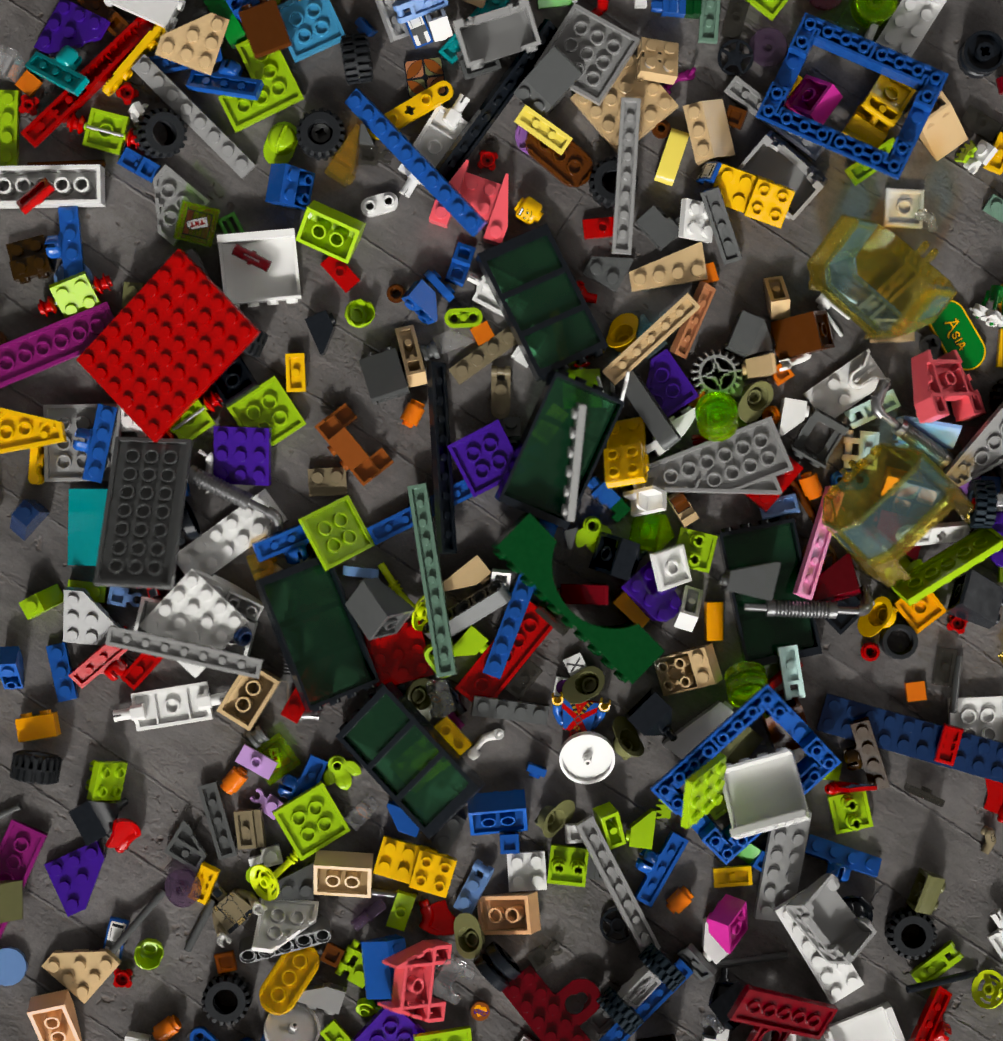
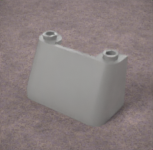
[452,0,541,71]
[738,130,828,221]
[785,873,877,965]

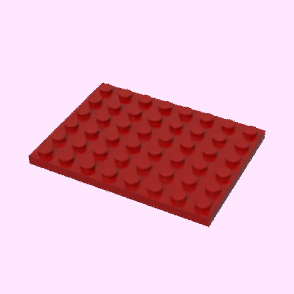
[76,249,261,443]

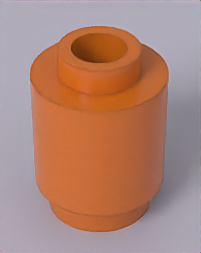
[400,399,425,429]
[799,471,823,500]
[220,766,248,795]
[666,885,694,914]
[152,1015,182,1041]

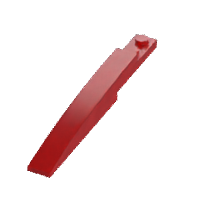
[20,17,156,148]

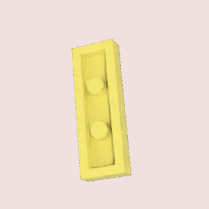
[514,104,573,155]

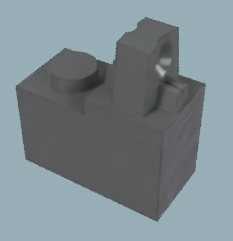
[635,205,680,252]

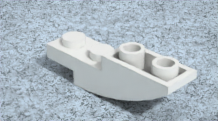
[646,406,699,457]
[195,569,264,622]

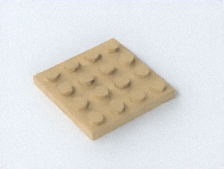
[570,54,679,154]

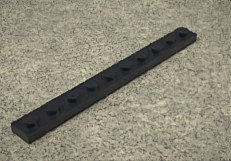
[435,19,558,182]
[426,361,457,554]

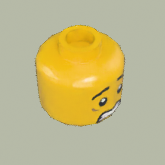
[514,196,543,225]

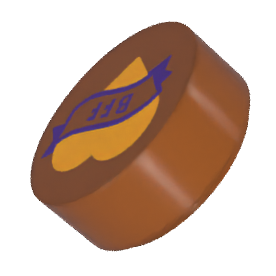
[471,1000,490,1021]

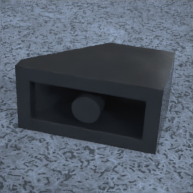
[305,310,336,356]

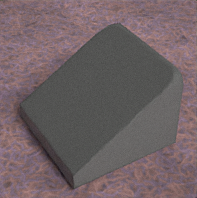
[359,124,374,148]
[563,527,578,549]

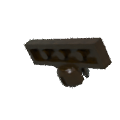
[844,717,890,792]

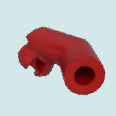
[591,0,609,17]
[576,280,598,304]

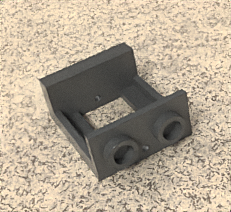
[791,407,849,468]

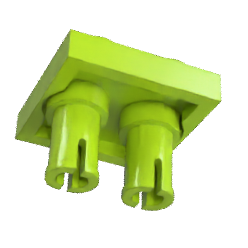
[676,527,718,573]
[85,760,128,801]
[827,791,873,835]
[547,844,589,887]

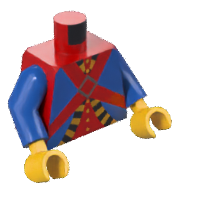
[551,692,611,737]

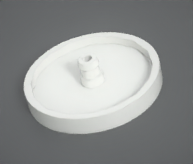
[559,731,615,784]
[264,1002,320,1041]

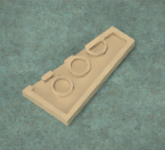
[629,241,708,292]

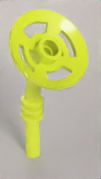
[378,562,428,631]
[250,849,299,901]
[971,970,1003,1009]

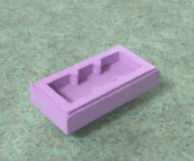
[235,744,279,780]

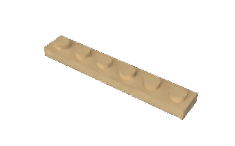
[602,293,700,386]

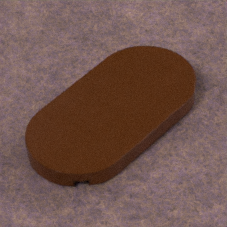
[525,132,593,187]

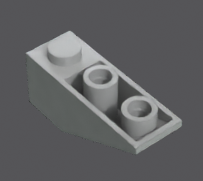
[296,982,347,1015]

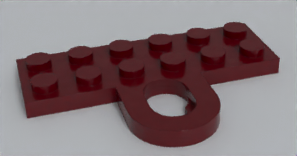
[502,965,601,1041]
[727,984,838,1041]

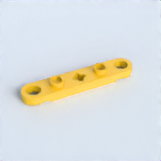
[102,25,166,96]
[367,81,454,140]

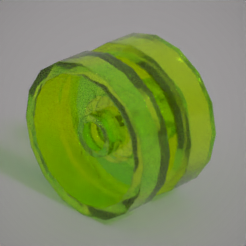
[850,0,898,28]
[695,392,739,441]
[724,662,768,708]

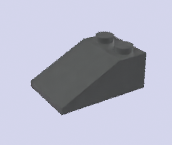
[514,46,583,117]

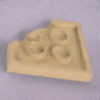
[155,13,230,76]
[41,949,122,1004]

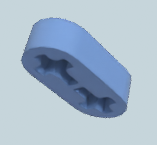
[342,565,379,578]

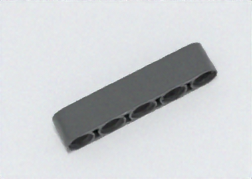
[618,369,681,451]
[423,580,512,641]
[239,917,331,963]

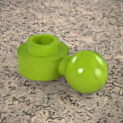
[356,998,382,1017]

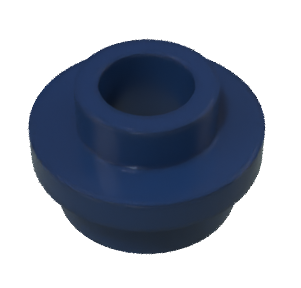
[233,627,252,646]

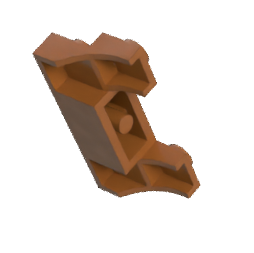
[314,403,394,486]

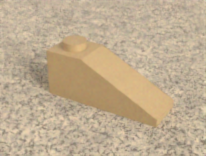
[395,325,427,388]
[741,353,777,380]
[443,555,492,592]

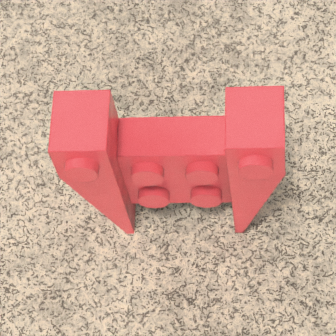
[429,159,509,245]
[911,349,986,423]
[378,939,452,1023]

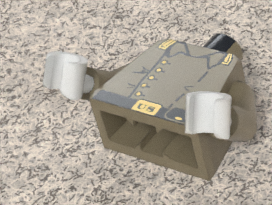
[211,886,267,948]

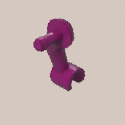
[662,67,696,95]

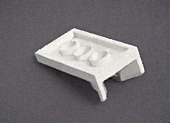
[803,349,891,425]

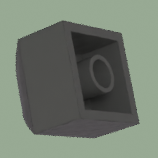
[723,310,775,358]

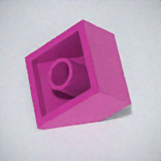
[784,74,843,124]
[707,894,748,954]

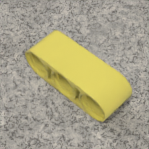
[654,128,689,186]

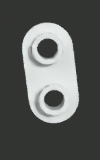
[361,192,399,217]

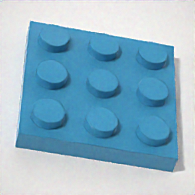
[277,0,346,63]

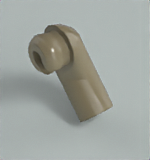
[980,826,996,855]

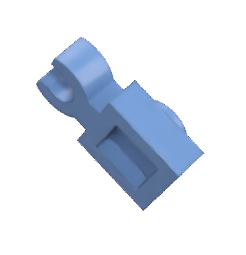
[107,586,143,607]

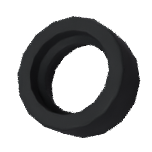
[879,623,918,660]

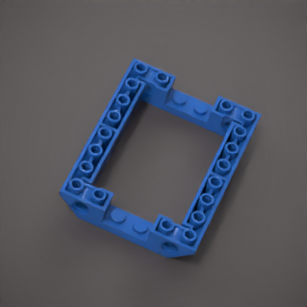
[756,12,949,180]
[650,683,841,865]

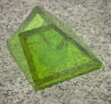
[629,513,674,552]

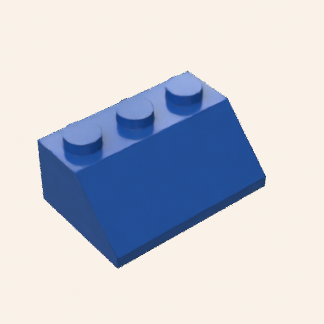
[468,789,528,836]
[361,934,406,999]

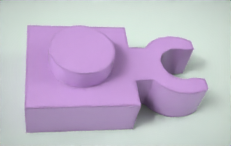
[250,788,285,820]

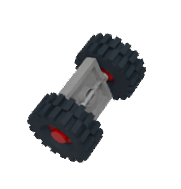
[966,480,1003,529]
[596,943,686,1036]

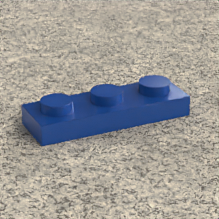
[46,642,79,702]

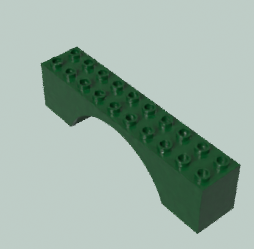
[491,513,665,684]

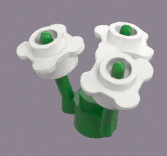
[969,285,1003,328]

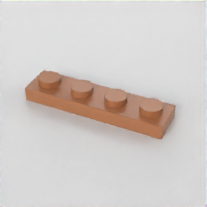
[670,281,717,359]

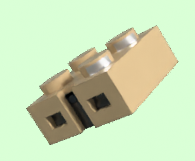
[636,37,679,85]

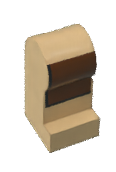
[667,492,699,527]

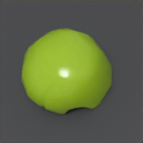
[344,298,376,328]
[134,938,164,970]

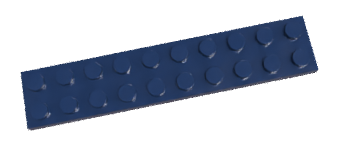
[816,693,1003,783]

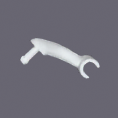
[779,354,811,372]
[198,449,214,494]
[467,728,504,760]

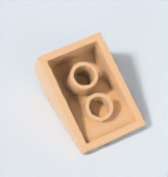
[477,891,541,935]
[27,989,82,1041]

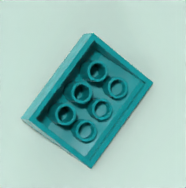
[68,489,108,566]

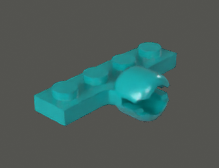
[25,45,90,96]

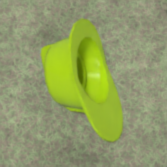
[263,122,298,164]

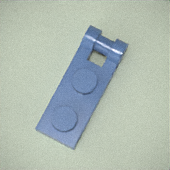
[392,0,449,24]
[453,859,494,914]

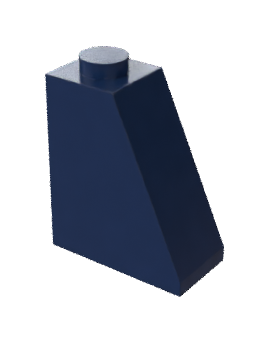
[10,499,50,541]

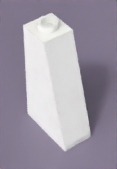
[662,700,734,759]

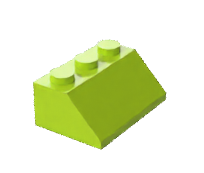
[295,200,366,264]

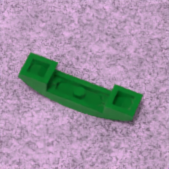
[203,0,248,50]

